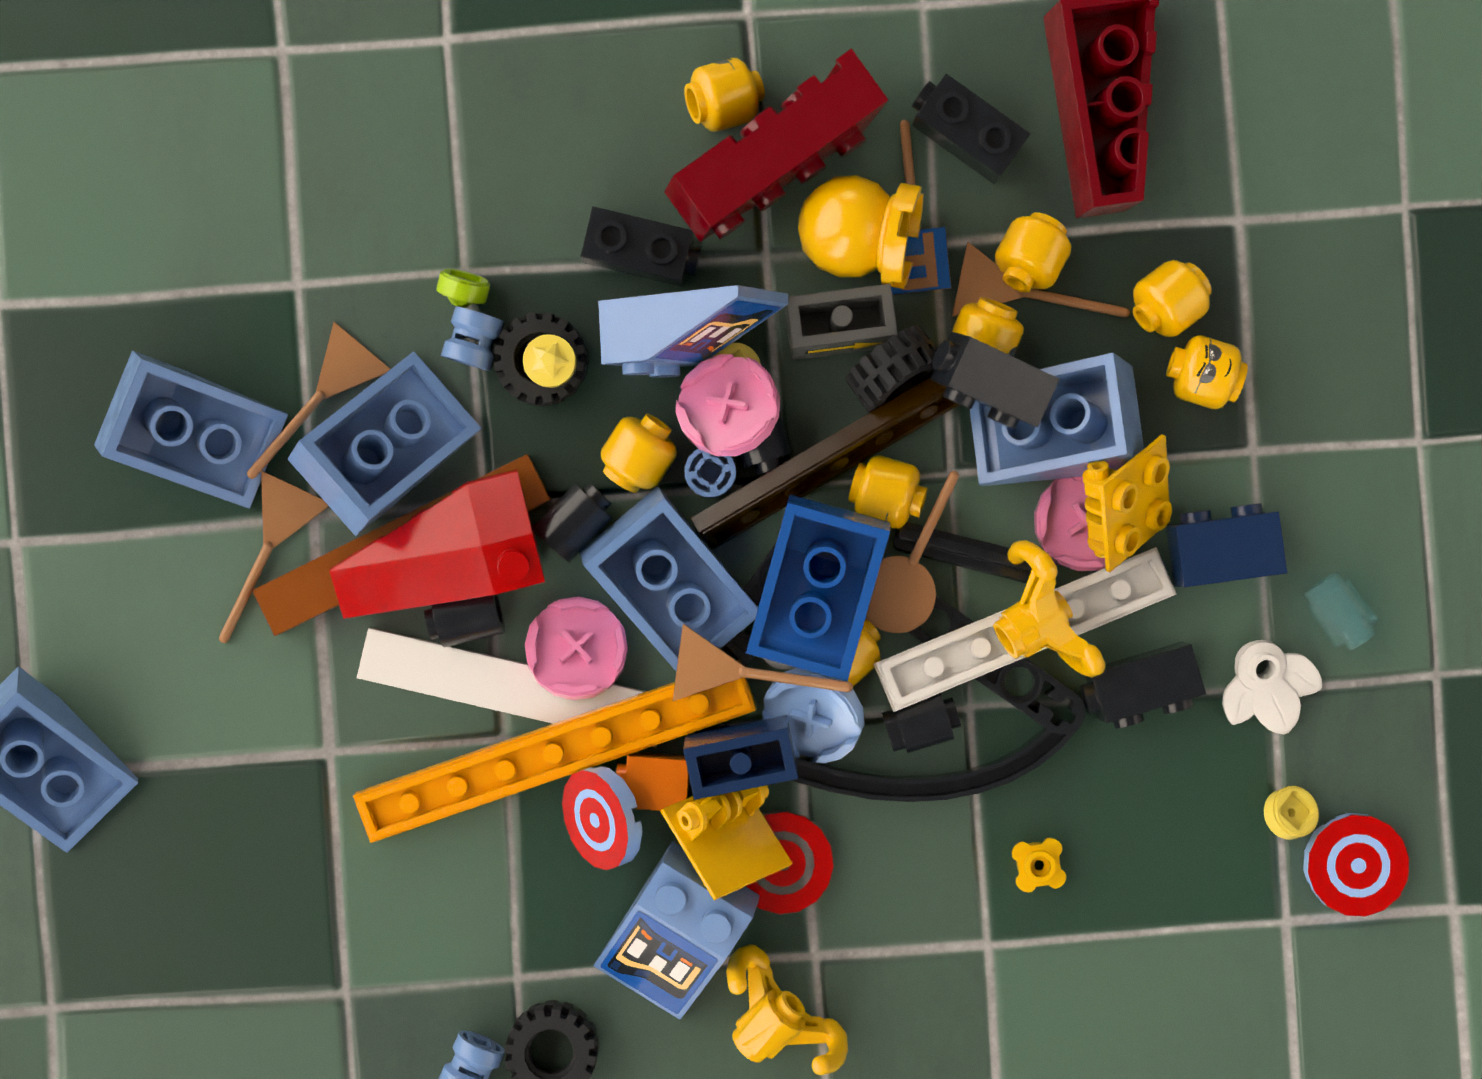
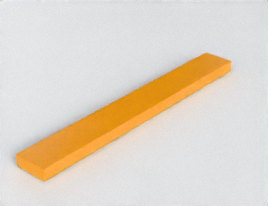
[353,659,757,843]

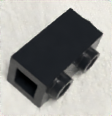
[911,73,1030,185]
[580,206,702,287]
[930,331,1060,430]
[1080,642,1206,729]

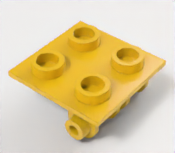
[1082,434,1172,573]
[660,785,793,901]

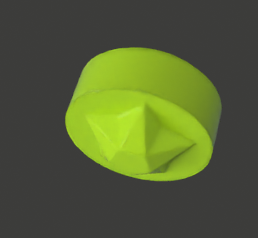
[436,269,490,308]

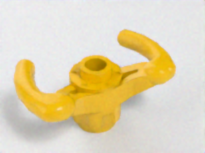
[993,540,1106,677]
[726,944,848,1075]

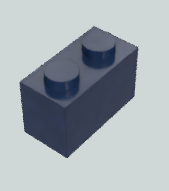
[1166,503,1287,587]
[683,715,798,800]

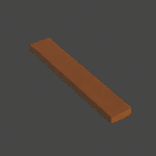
[252,454,551,636]

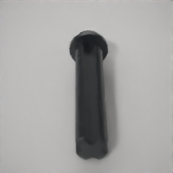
[893,522,1058,584]

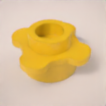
[1011,838,1066,893]

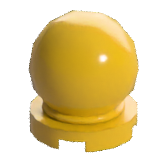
[798,175,924,289]

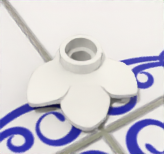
[1222,640,1322,734]

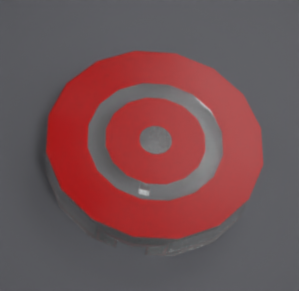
[746,810,834,914]

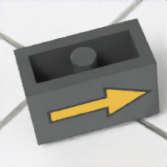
[785,284,898,360]

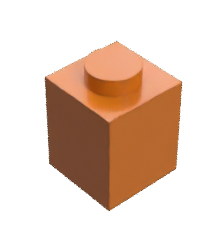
[616,752,689,811]

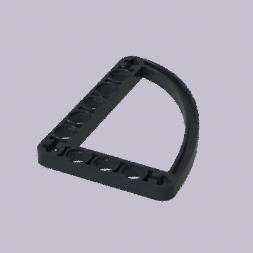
[694,541,1085,802]

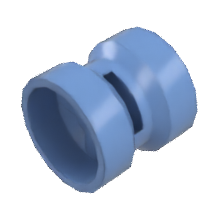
[440,306,505,371]
[685,449,736,498]
[439,1030,505,1079]

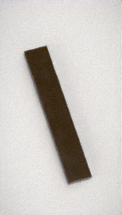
[691,377,959,549]

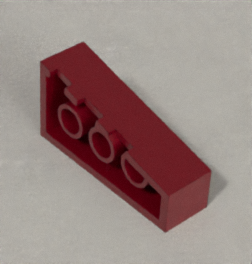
[1043,0,1159,219]
[664,48,888,243]

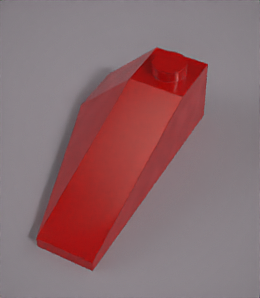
[329,469,545,619]

